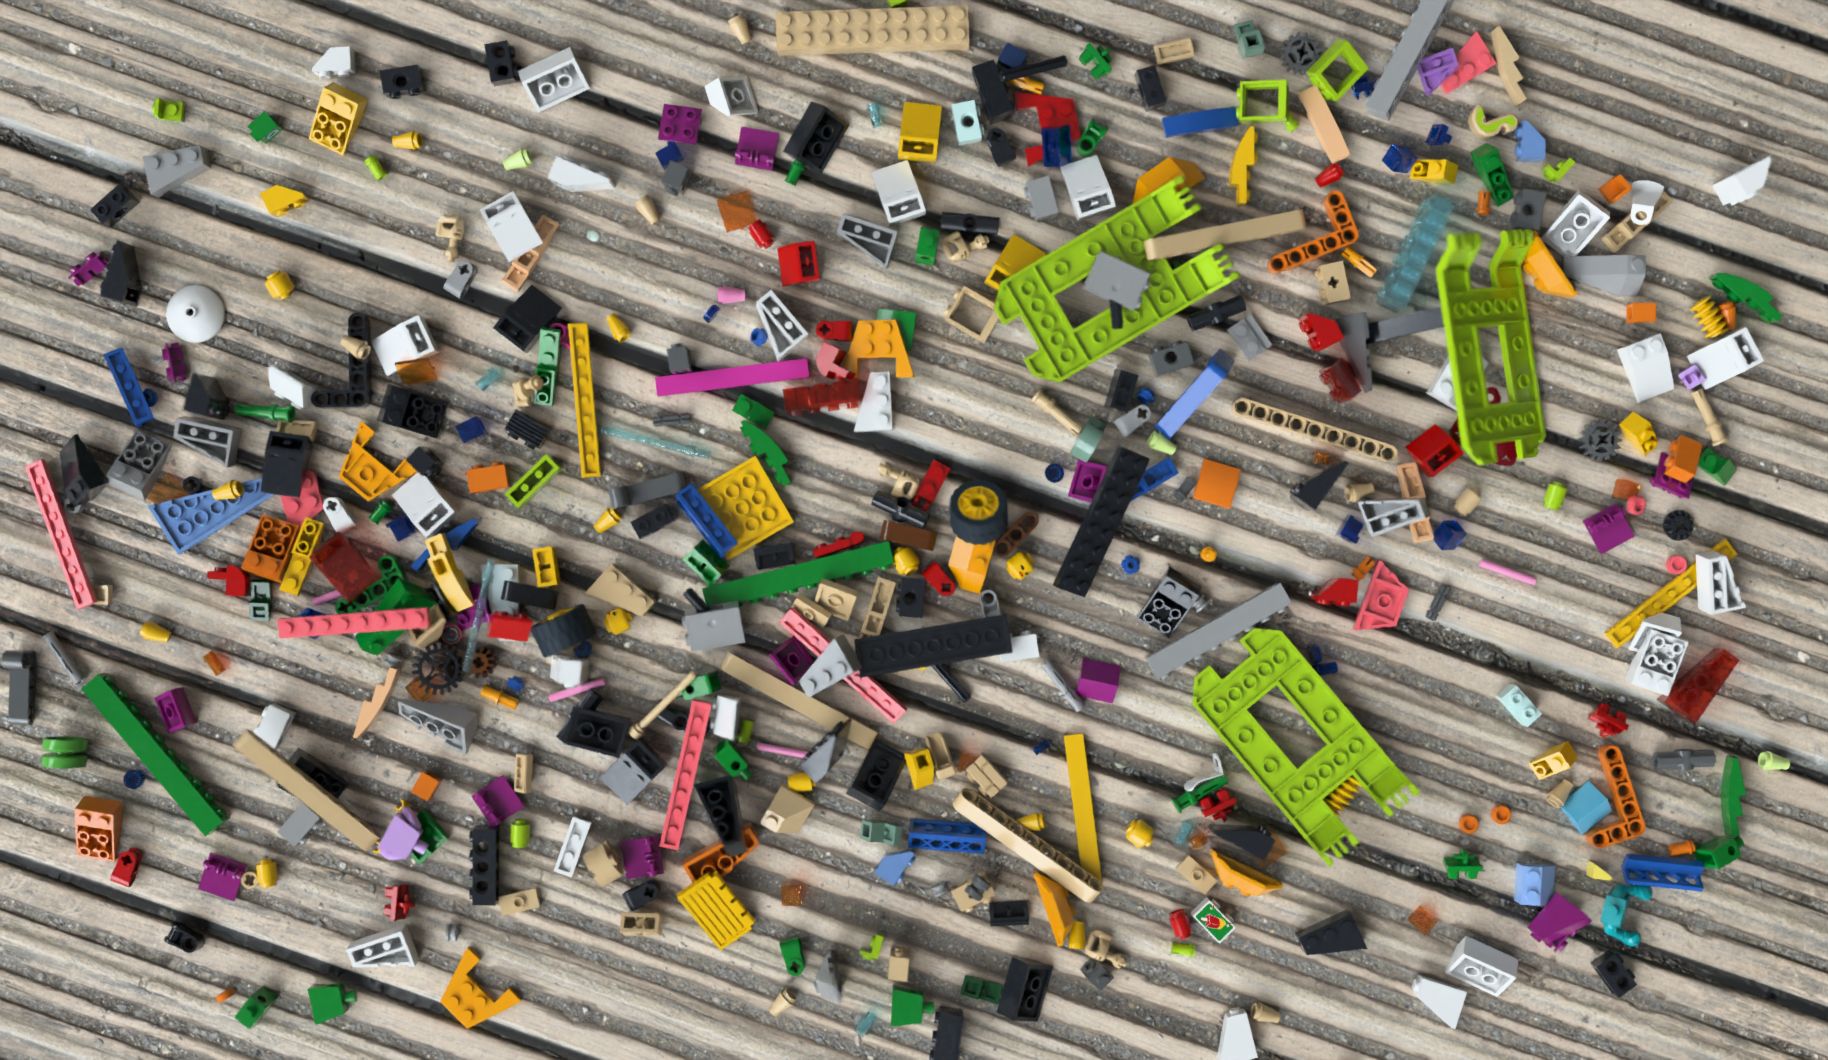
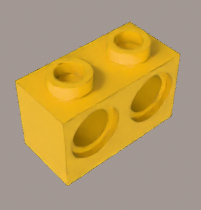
[532,546,561,587]

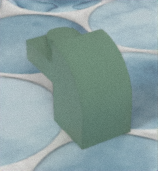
[1234,20,1265,59]
[1070,415,1107,463]
[860,820,902,846]

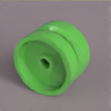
[41,736,88,769]

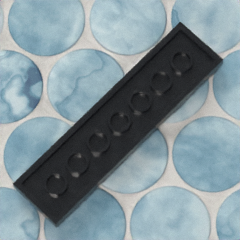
[1053,445,1150,598]
[854,614,1013,678]

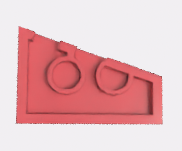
[1440,31,1497,95]

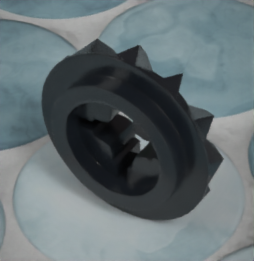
[1663,510,1695,541]

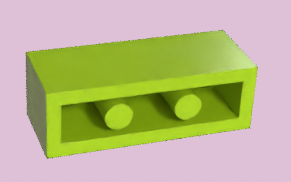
[504,454,563,509]

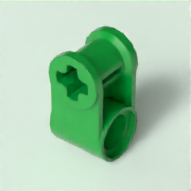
[1077,118,1109,157]
[780,936,805,976]

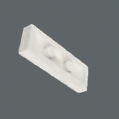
[554,816,592,878]

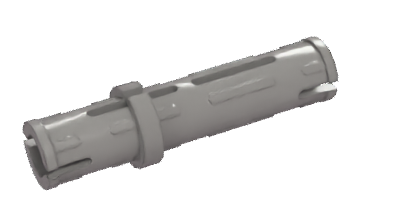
[42,631,86,685]
[1041,659,1086,712]

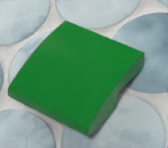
[877,309,916,352]
[411,808,450,865]

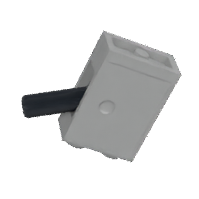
[1082,251,1151,329]
[682,588,745,652]

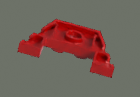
[1013,92,1081,167]

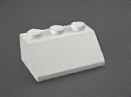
[518,47,590,112]
[1712,157,1771,205]
[1427,355,1489,411]
[1445,936,1518,997]

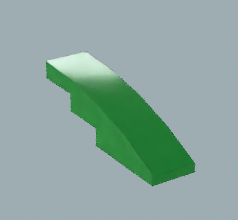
[1721,755,1746,837]

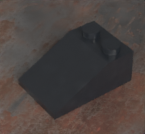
[60,434,109,507]
[1289,461,1349,511]
[563,706,630,758]
[846,739,906,811]
[1208,824,1276,861]

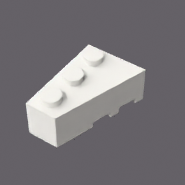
[854,372,893,432]
[1696,551,1746,615]
[550,655,590,688]

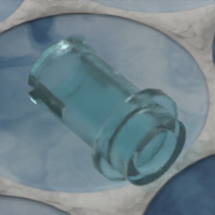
[866,102,884,128]
[475,368,501,391]
[1174,821,1194,847]
[854,1011,878,1037]

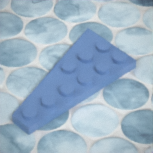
[148,478,275,555]

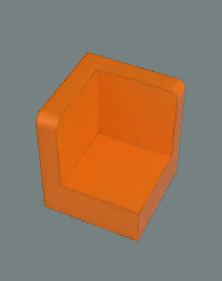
[1598,174,1632,204]
[1626,303,1656,324]
[411,770,443,801]

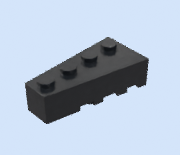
[694,775,748,857]

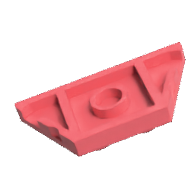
[280,470,324,533]
[1353,560,1409,630]

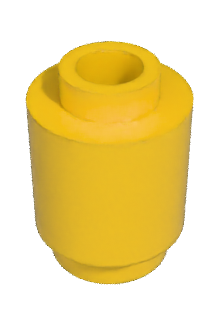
[788,772,816,793]
[256,858,278,888]

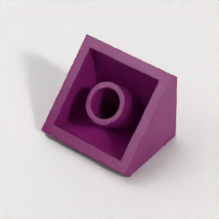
[1068,460,1108,503]
[769,636,814,685]
[1076,658,1120,703]
[155,687,197,734]

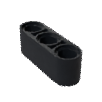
[501,580,559,610]

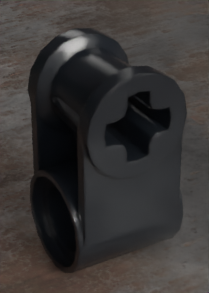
[986,128,1016,167]
[622,880,661,912]
[164,921,205,953]

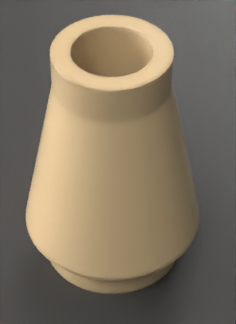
[728,14,752,45]
[635,195,661,225]
[340,335,371,359]
[1344,483,1375,503]
[1546,779,1573,809]
[769,988,797,1017]
[1250,1002,1280,1023]

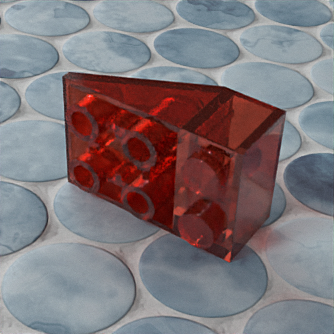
[1319,358,1362,404]
[309,531,379,603]

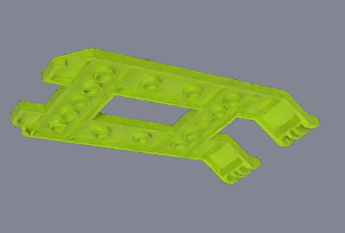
[994,174,1241,383]
[1436,229,1546,465]
[1192,628,1420,867]

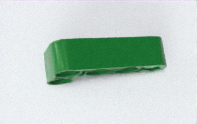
[335,555,408,614]

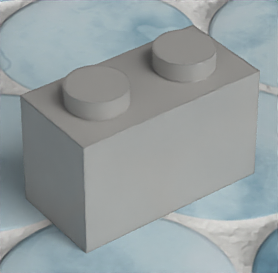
[1023,176,1059,222]
[277,802,323,847]

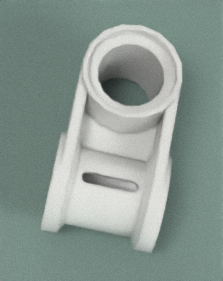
[323,497,357,535]

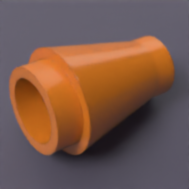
[1717,301,1737,331]

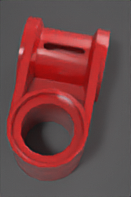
[816,321,853,341]
[921,561,955,596]
[110,848,142,887]

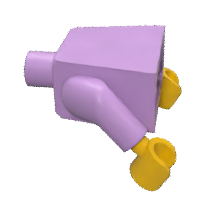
[373,799,429,860]

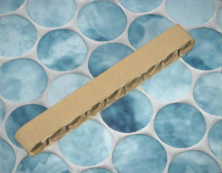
[1144,209,1307,261]
[1231,398,1398,463]
[719,651,878,749]
[233,729,381,851]
[953,788,1103,903]

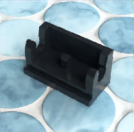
[1104,370,1139,412]
[753,542,796,570]
[425,581,465,622]
[989,900,1029,927]

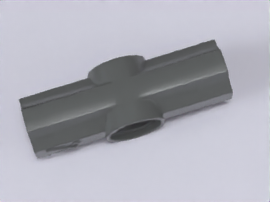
[1652,749,1716,770]

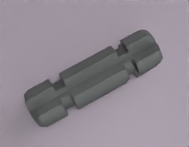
[653,413,691,427]
[1426,585,1451,621]

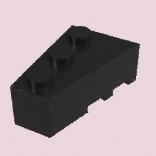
[971,59,1014,125]
[1295,910,1367,955]

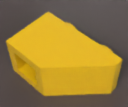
[1410,159,1458,184]
[260,185,310,217]
[1619,412,1659,456]
[1529,741,1578,780]
[904,747,934,790]

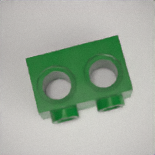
[683,539,730,586]

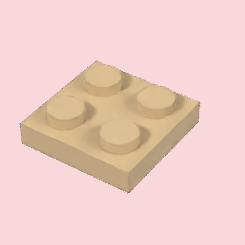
[814,578,859,621]

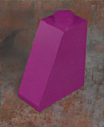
[1527,892,1592,944]

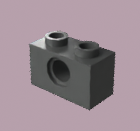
[661,160,692,196]
[1510,189,1546,231]
[1148,340,1194,377]
[667,343,693,375]

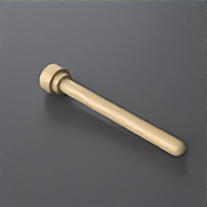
[628,671,697,740]

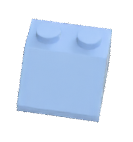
[1514,862,1556,906]

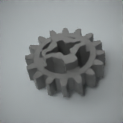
[1279,32,1322,75]
[1578,419,1622,461]

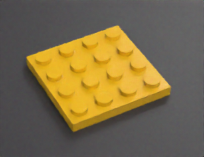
[697,456,794,560]

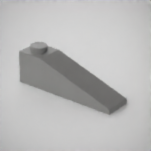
[1562,255,1646,296]
[814,950,844,1004]

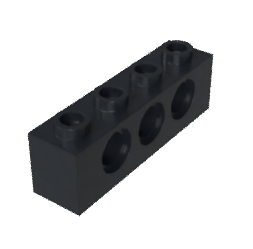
[469,825,500,906]

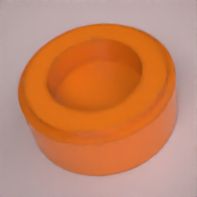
[1490,804,1511,824]
[1458,814,1479,834]
[216,987,236,1003]

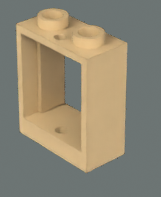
[943,286,999,344]

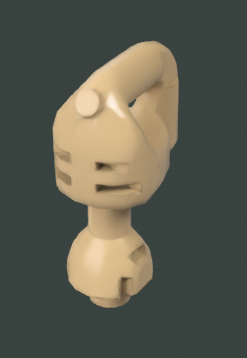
[435,215,465,262]
[941,231,989,263]
[512,375,543,408]
[877,462,920,501]
[1084,929,1127,969]

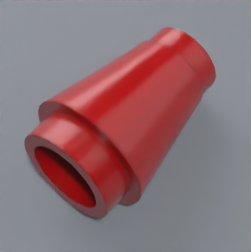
[1314,162,1344,188]

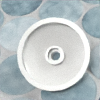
[166,285,225,343]

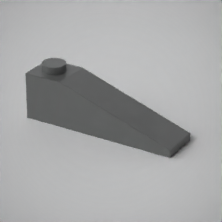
[1335,312,1372,392]

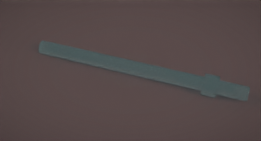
[597,425,711,459]
[462,558,496,672]

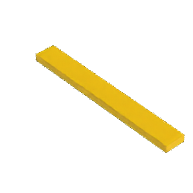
[568,322,601,478]
[1604,539,1738,648]
[1064,733,1102,883]

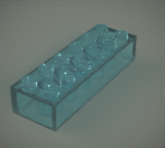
[1376,194,1456,313]

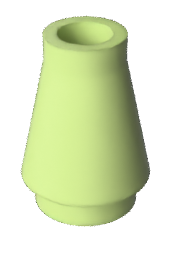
[503,149,533,171]
[1147,431,1177,455]
[1758,751,1790,770]

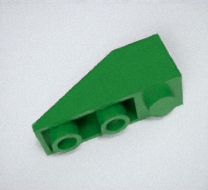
[1470,143,1514,207]

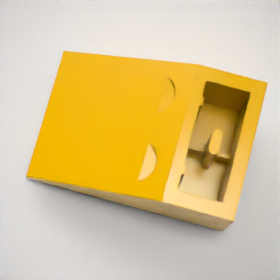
[309,82,368,155]
[898,102,942,163]
[984,234,1046,291]

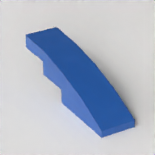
[1162,107,1239,138]
[1130,457,1179,502]
[411,518,481,571]

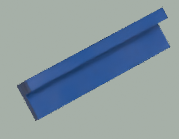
[103,347,154,428]
[675,483,738,560]
[908,818,986,854]
[1621,854,1705,892]

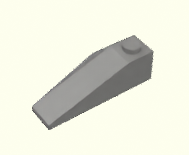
[398,699,478,754]

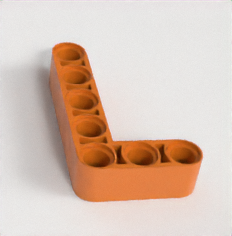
[1267,190,1359,274]
[1585,744,1645,848]

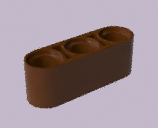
[993,512,1038,557]
[879,520,938,551]

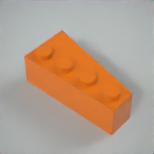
[682,822,760,883]

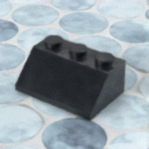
[783,101,849,174]
[182,373,230,420]
[997,957,1053,1022]
[929,1006,964,1060]

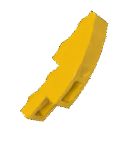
[1228,126,1258,206]
[279,517,324,597]
[425,533,475,612]

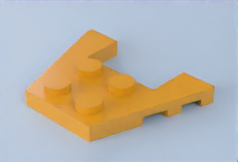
[843,320,915,379]
[339,421,417,502]
[440,947,522,1029]

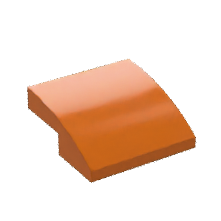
[1193,459,1241,509]

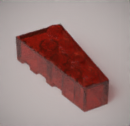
[783,378,862,416]
[1656,648,1739,723]

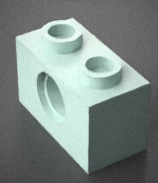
[951,100,984,146]
[1496,684,1542,727]

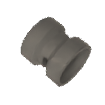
[964,874,991,901]

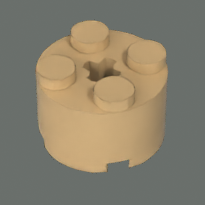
[583,840,627,887]

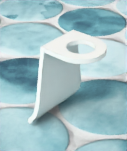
[1631,180,1664,225]
[1184,753,1224,791]

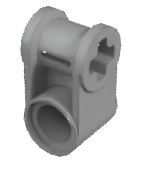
[443,261,477,299]
[1114,405,1151,438]
[979,589,1002,618]

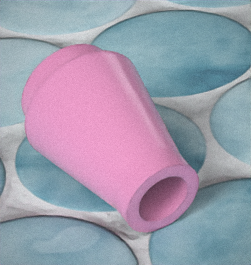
[717,285,745,304]

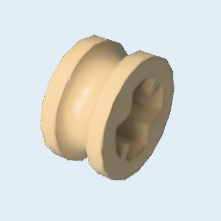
[241,870,260,889]

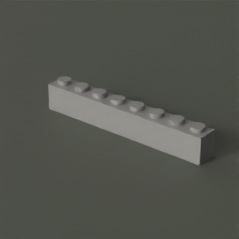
[1365,0,1454,121]
[1144,583,1292,679]

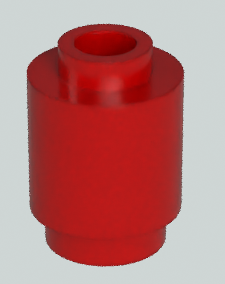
[748,219,775,249]
[1169,909,1193,939]

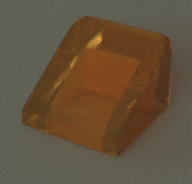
[1612,479,1640,501]
[405,676,433,702]
[957,751,976,773]
[781,885,801,906]
[1408,906,1438,935]

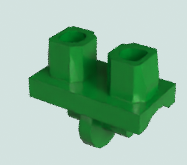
[1079,43,1113,80]
[1443,848,1483,879]

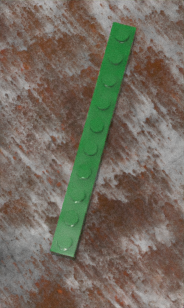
[702,541,894,607]
[81,673,229,836]

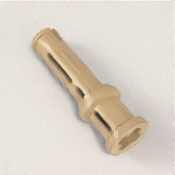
[1030,388,1083,436]
[1691,388,1730,446]

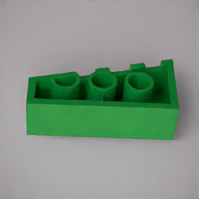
[355,578,436,656]

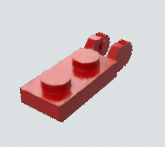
[911,460,951,512]
[812,532,865,559]

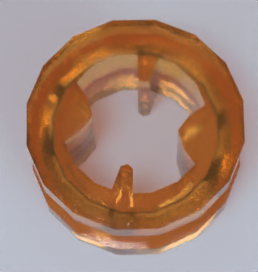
[1311,452,1330,464]
[1188,833,1207,850]

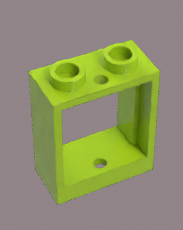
[1306,39,1369,101]
[1236,79,1289,124]

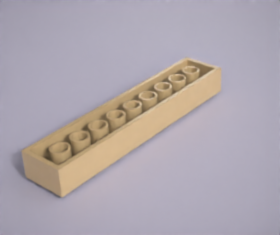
[775,6,969,56]

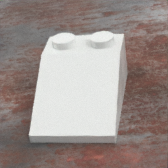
[1541,189,1610,257]
[1617,333,1675,403]
[268,365,320,410]
[710,694,742,740]

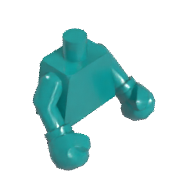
[1600,884,1653,946]

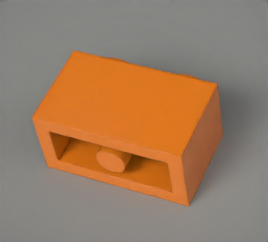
[1664,435,1703,483]
[466,461,511,494]

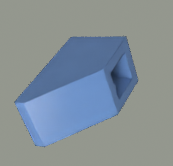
[1514,120,1546,163]
[874,849,916,886]

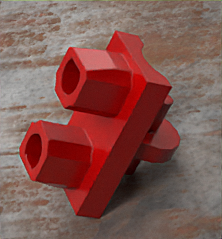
[1588,703,1629,738]
[1200,788,1237,822]
[383,884,415,922]

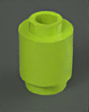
[1543,481,1568,511]
[510,818,530,848]

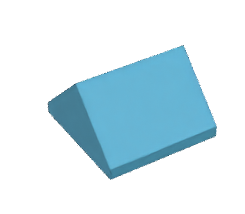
[1560,781,1612,835]

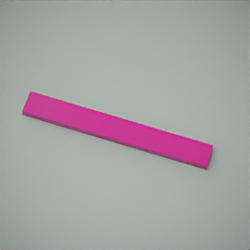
[655,358,810,397]

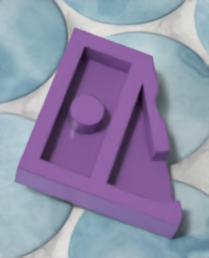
[1417,48,1459,96]

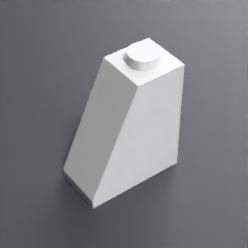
[1412,974,1467,1029]
[1217,1007,1258,1060]

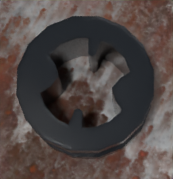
[183,476,202,495]

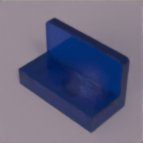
[1041,124,1072,167]

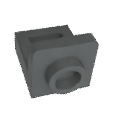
[1080,958,1114,991]

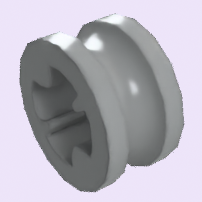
[64,498,85,514]
[1192,594,1209,612]
[383,653,403,669]
[931,881,950,897]
[446,924,459,941]

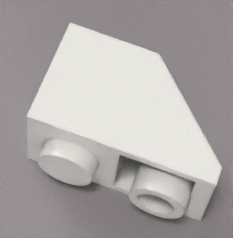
[312,46,356,78]

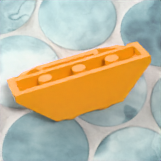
[1132,157,1205,204]
[1522,230,1578,298]
[948,535,995,594]
[1210,848,1283,897]
[1033,870,1076,947]

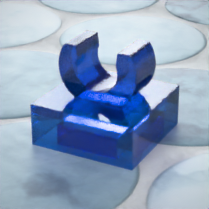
[1350,76,1374,99]
[1425,124,1452,146]

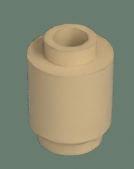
[1453,488,1482,516]

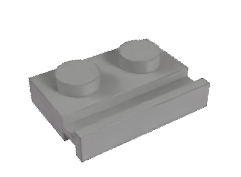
[1227,314,1272,361]

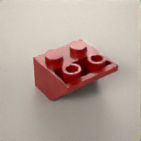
[777,241,820,287]
[1299,313,1344,352]
[1404,424,1464,478]
[1310,578,1359,606]
[486,610,533,642]

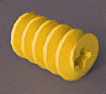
[1690,295,1729,338]
[1323,776,1362,817]

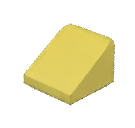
[1586,861,1612,881]

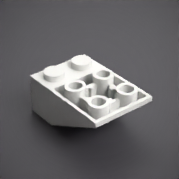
[1060,155,1116,221]
[547,156,615,192]
[871,160,926,227]
[480,191,543,262]
[371,315,440,376]
[1687,327,1764,390]
[392,472,459,538]
[1625,629,1689,696]

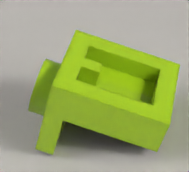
[152,98,185,122]
[1541,158,1576,183]
[859,931,885,960]

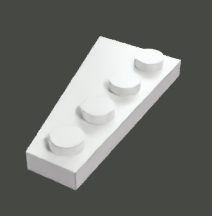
[480,564,519,641]

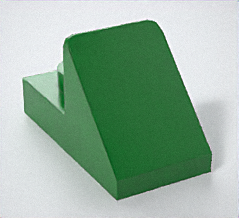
[732,394,775,429]
[1698,447,1737,486]

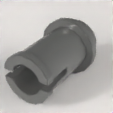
[1173,477,1196,502]

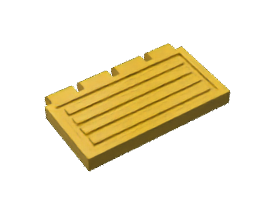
[676,871,756,951]

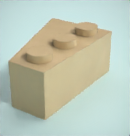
[586,563,657,616]

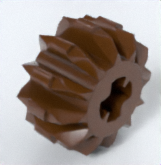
[464,646,497,678]

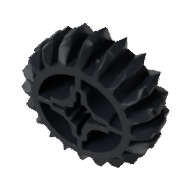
[412,643,465,695]

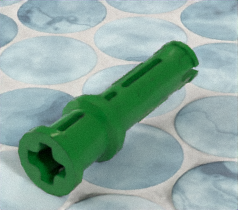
[235,403,295,423]
[1171,775,1228,814]

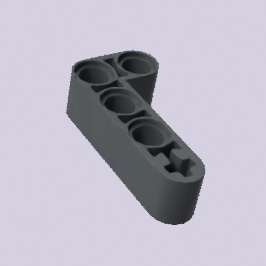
[608,472,687,510]
[2,650,37,725]

